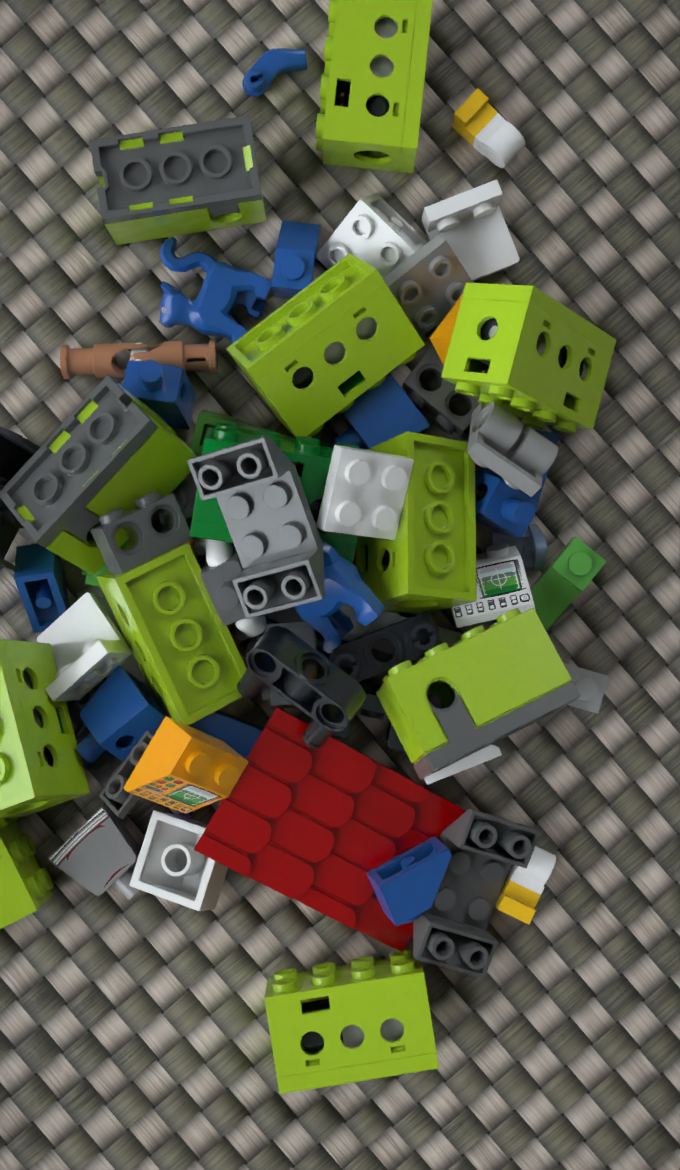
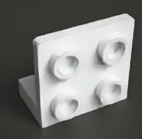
[421,179,520,281]
[316,193,428,278]
[37,592,133,702]

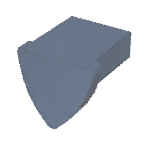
[490,524,547,571]

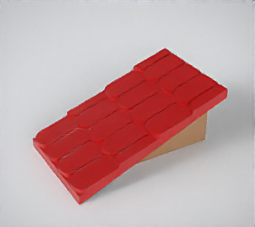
[193,707,467,952]

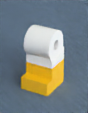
[451,88,525,168]
[495,846,556,925]

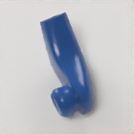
[242,48,307,97]

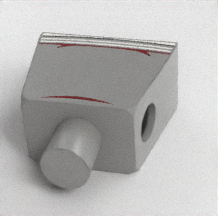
[48,804,141,900]

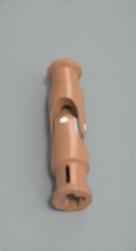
[60,340,218,379]

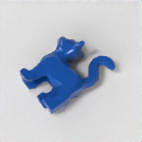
[159,237,272,344]
[295,541,385,654]

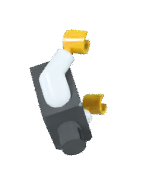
[185,537,267,646]

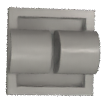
[383,233,473,337]
[467,401,558,497]

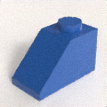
[272,220,320,299]
[14,543,70,633]
[366,836,452,927]

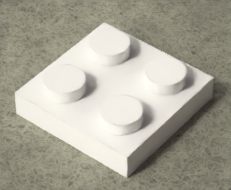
[316,445,414,540]

